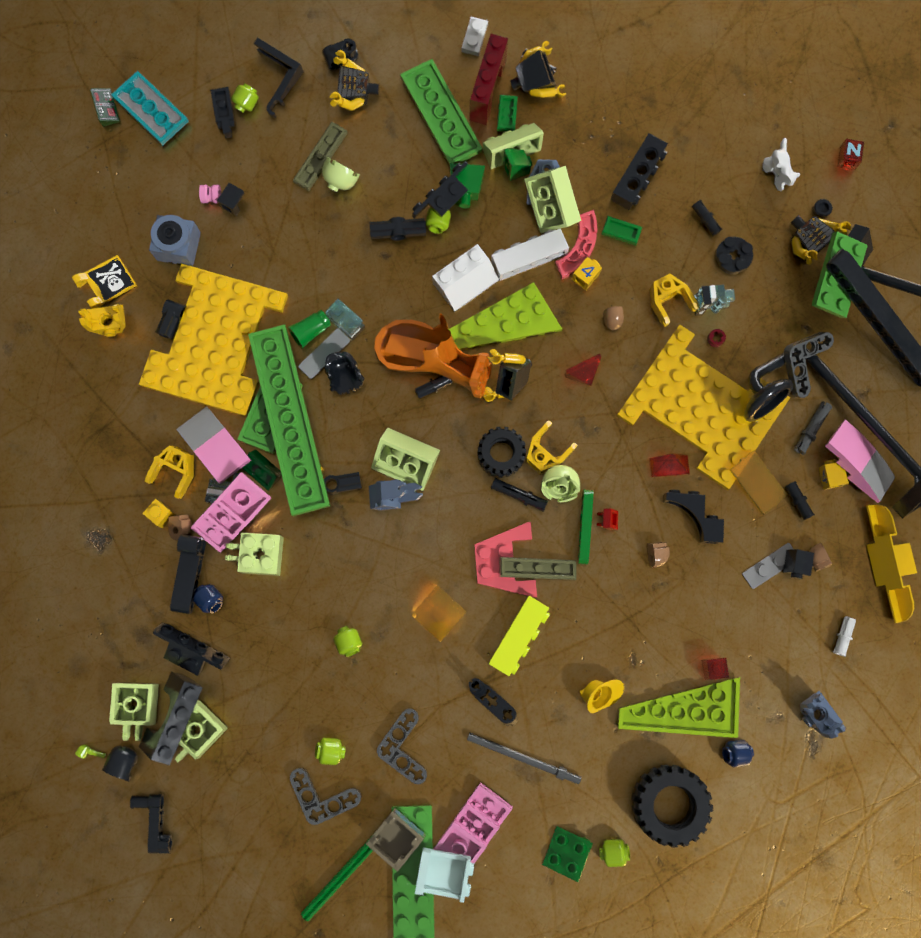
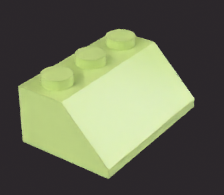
[483,123,544,169]
[524,166,581,233]
[371,428,440,491]

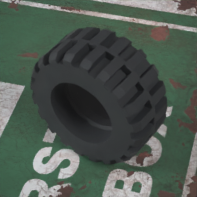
[632,765,713,848]

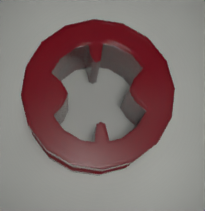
[707,329,726,348]

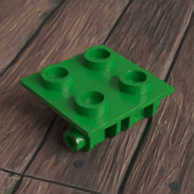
[542,826,593,883]

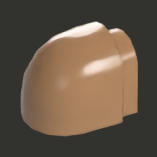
[603,306,624,330]
[168,514,192,540]
[647,542,670,568]
[809,543,832,572]

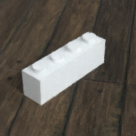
[491,228,569,281]

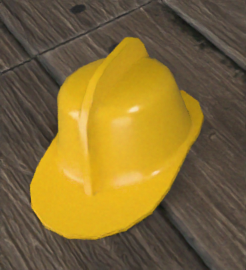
[580,679,624,713]

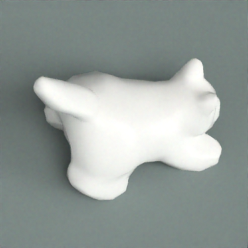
[763,138,800,191]

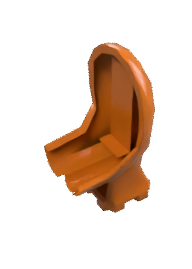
[374,313,492,399]

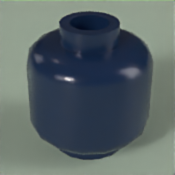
[193,584,223,613]
[722,739,754,768]

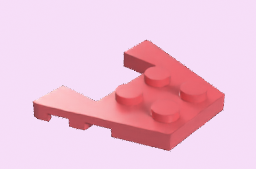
[474,522,537,598]

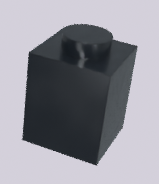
[783,549,814,579]

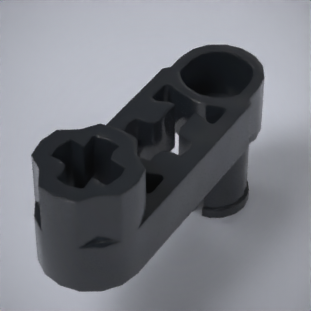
[469,678,518,726]
[130,794,173,853]

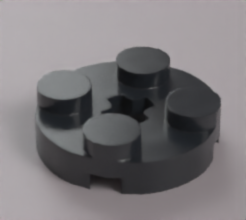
[715,237,753,275]

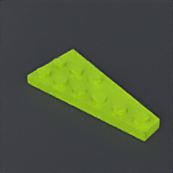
[449,282,562,351]
[618,677,740,738]

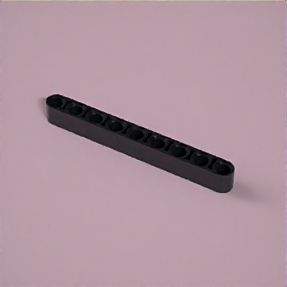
[826,249,921,387]

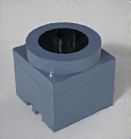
[149,215,201,267]

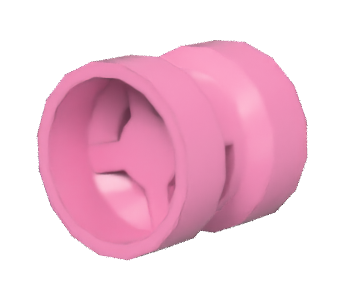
[199,185,221,203]

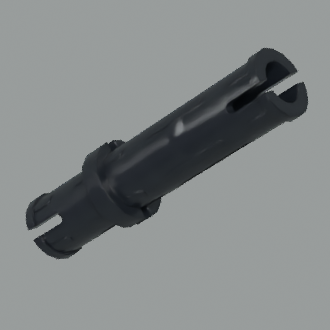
[491,477,548,512]

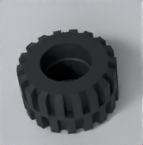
[477,427,526,478]

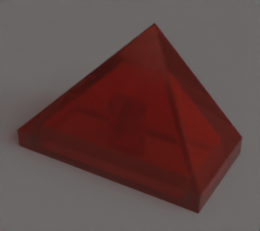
[564,353,601,386]
[649,453,690,478]

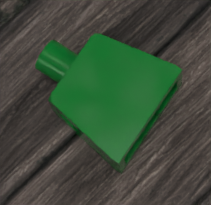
[450,163,485,208]

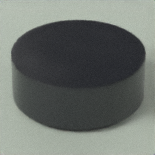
[812,199,833,219]

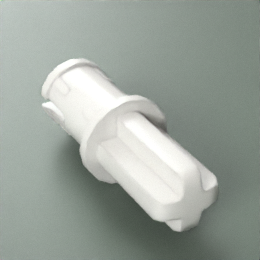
[833,617,856,657]

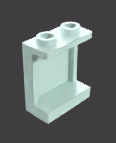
[415,847,474,903]

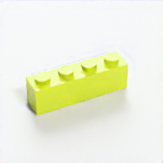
[488,596,550,676]

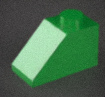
[503,148,532,181]

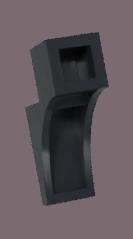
[663,490,724,544]

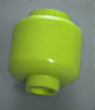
[231,83,259,113]
[425,207,451,234]
[333,626,362,657]
[315,738,345,765]
[599,839,630,867]

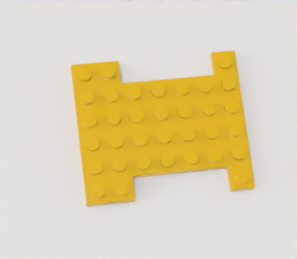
[139,263,288,417]
[617,325,790,490]

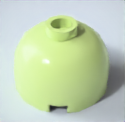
[322,157,360,192]
[541,465,580,502]

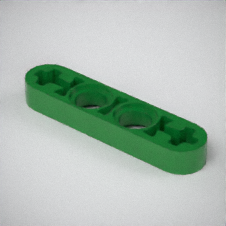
[578,489,594,565]

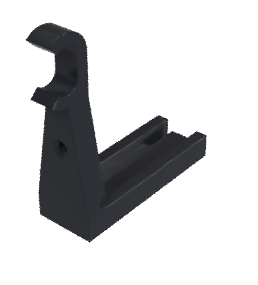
[254,37,304,118]

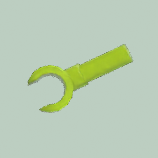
[75,744,106,759]

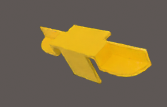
[866,504,917,624]

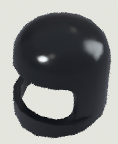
[102,745,138,782]

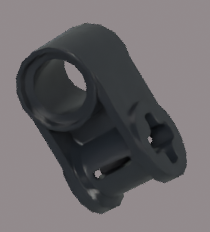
[322,38,358,70]

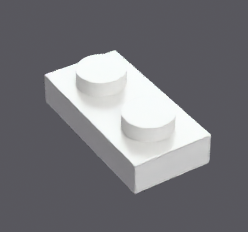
[461,17,488,56]

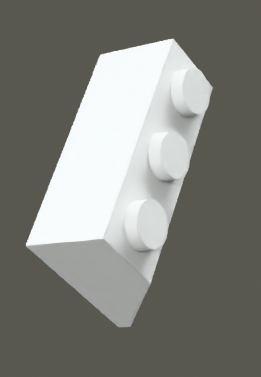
[432,244,499,312]

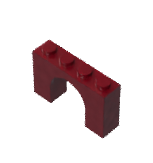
[469,33,508,126]

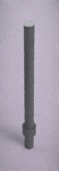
[467,733,581,784]

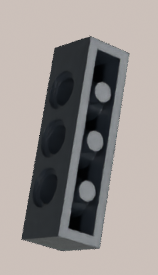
[610,133,668,210]

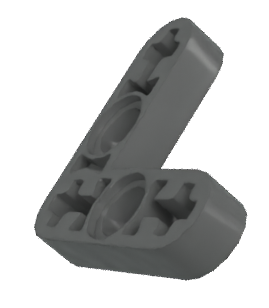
[784,332,834,398]
[377,708,427,784]
[290,768,362,825]

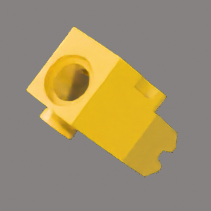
[650,274,699,327]
[78,304,126,337]
[525,420,578,475]
[145,445,194,499]

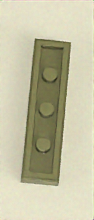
[293,122,347,191]
[499,557,577,580]

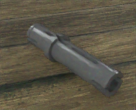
[794,401,832,455]

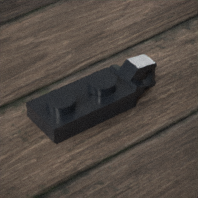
[210,87,235,139]

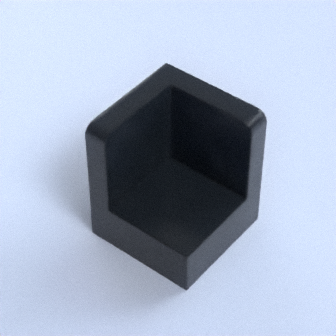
[217,183,245,216]

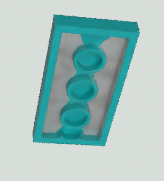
[111,71,189,146]

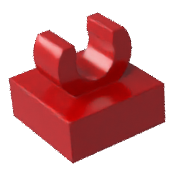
[597,508,618,530]

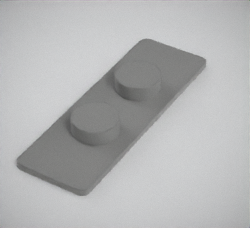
[298,328,350,379]
[742,543,793,589]

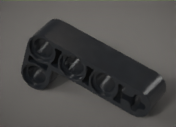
[170,534,206,614]

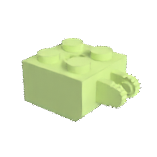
[225,532,284,576]
[109,683,159,741]
[175,701,228,762]

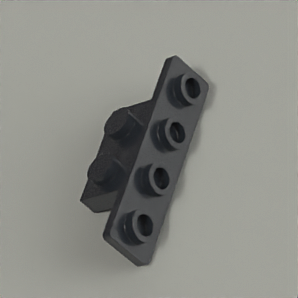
[412,161,468,219]
[153,622,230,676]

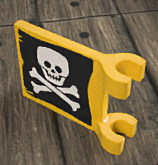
[72,255,137,309]

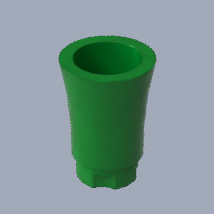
[287,310,331,349]

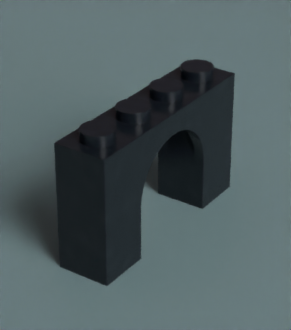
[139,671,203,766]

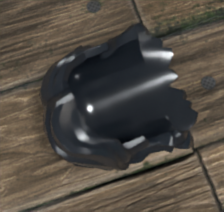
[325,352,364,395]

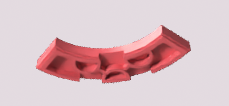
[555,210,597,279]

